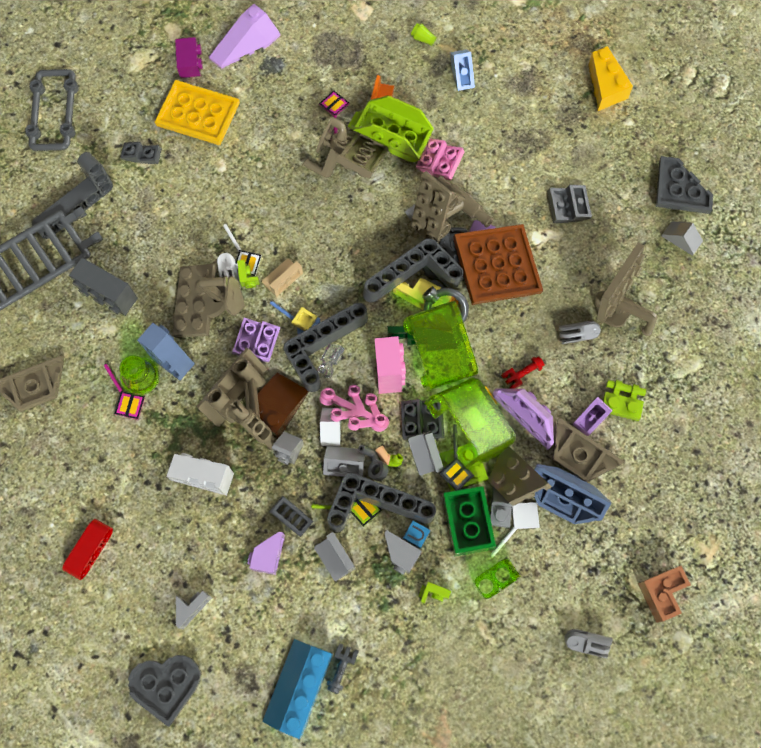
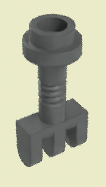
[326,643,359,694]

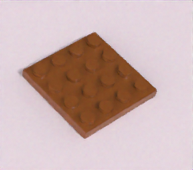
[453,224,543,305]

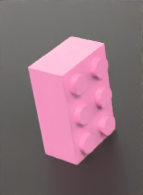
[375,337,406,394]

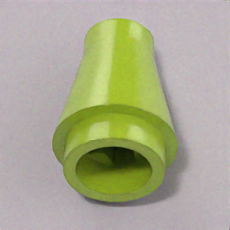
[411,23,437,46]

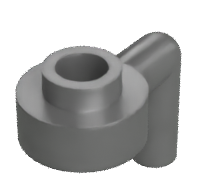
[358,445,388,481]

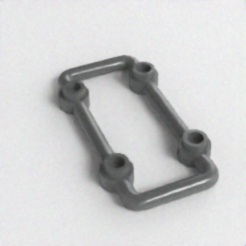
[25,69,79,151]

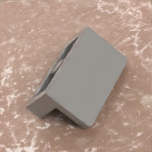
[408,431,444,475]
[323,446,365,477]
[314,532,356,581]

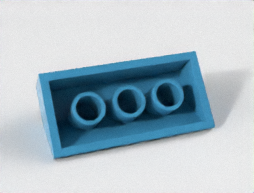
[262,639,333,739]

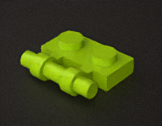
[603,380,646,421]

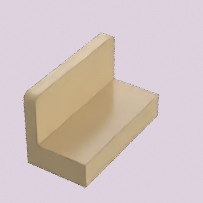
[262,258,303,297]

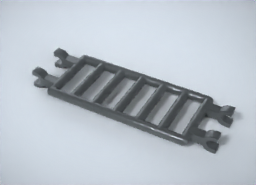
[0,206,103,311]

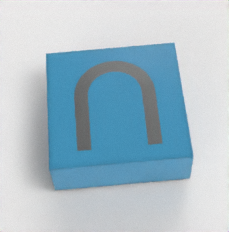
[403,521,431,549]

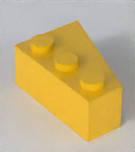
[588,46,633,111]

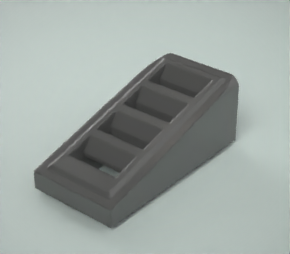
[269,496,313,537]

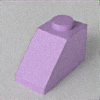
[248,532,285,575]

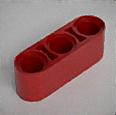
[62,519,113,580]

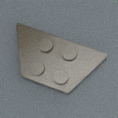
[0,356,64,412]
[552,418,624,483]
[488,443,552,506]

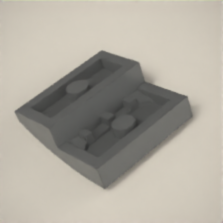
[547,185,592,223]

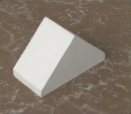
[320,408,342,447]

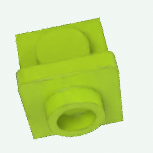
[237,260,260,289]
[418,582,451,604]

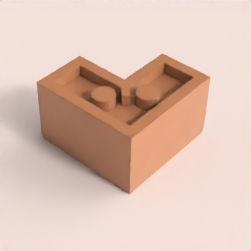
[638,566,691,623]

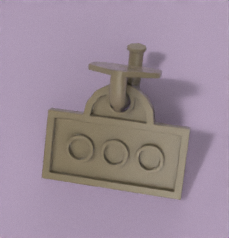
[302,117,388,179]
[594,243,657,336]
[172,264,245,338]

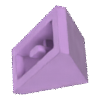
[573,397,613,436]

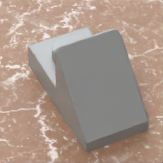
[490,487,512,528]
[176,591,212,629]

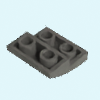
[401,399,444,440]

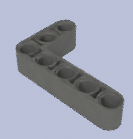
[32,152,113,239]
[363,238,463,303]
[284,303,368,392]
[327,473,436,533]

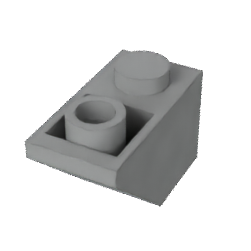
[272,432,304,465]

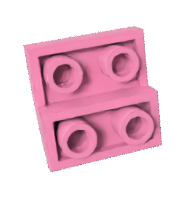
[416,138,464,181]

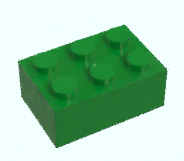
[442,486,496,557]

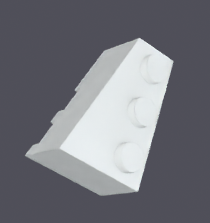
[166,453,234,496]

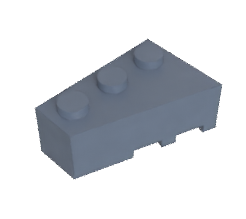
[137,323,195,381]

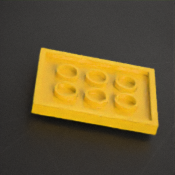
[155,80,240,145]

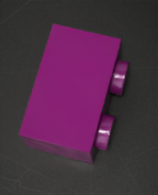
[175,37,203,78]

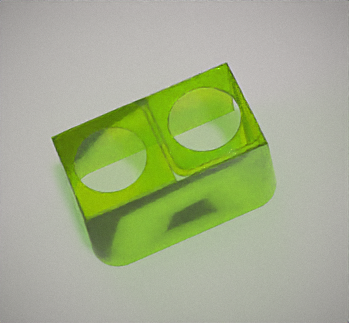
[473,559,521,600]

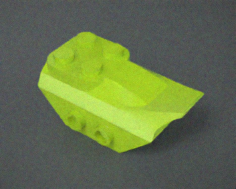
[348,95,434,162]

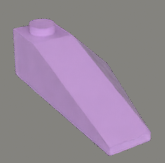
[209,4,280,69]

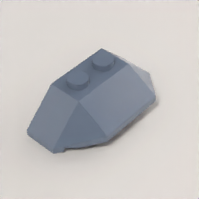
[534,464,611,524]

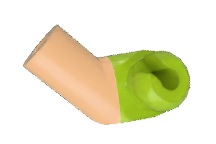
[375,446,403,467]

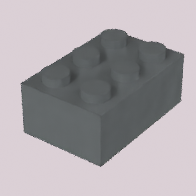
[69,258,138,316]

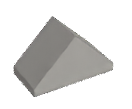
[662,221,703,256]

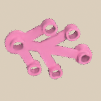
[319,385,389,432]

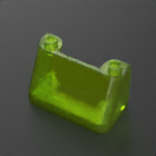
[403,301,478,392]

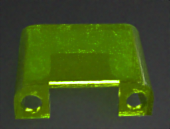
[424,378,516,469]

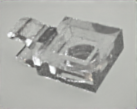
[317,344,345,378]

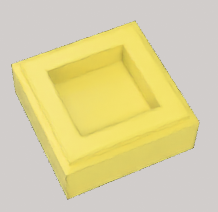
[291,307,318,331]

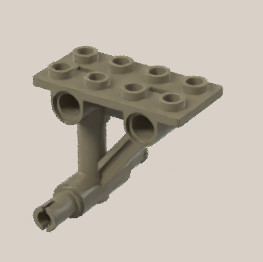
[410,171,494,244]
[196,348,277,450]

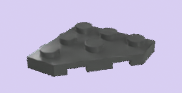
[655,156,713,214]

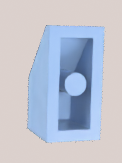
[450,49,475,91]

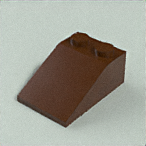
[258,372,309,439]

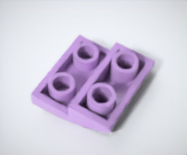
[232,318,280,362]

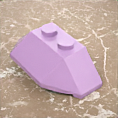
[492,388,554,450]

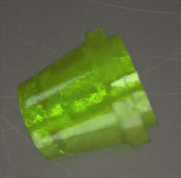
[119,355,160,395]

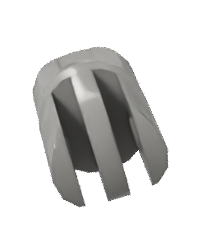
[559,321,601,344]
[565,629,613,659]

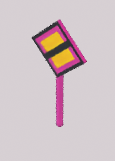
[319,90,350,134]
[104,364,145,419]

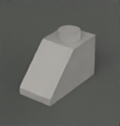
[384,530,422,575]

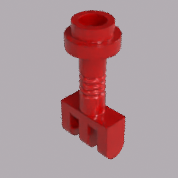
[501,356,545,389]

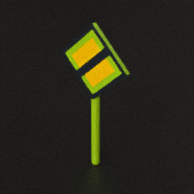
[311,491,382,527]

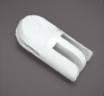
[217,253,241,288]

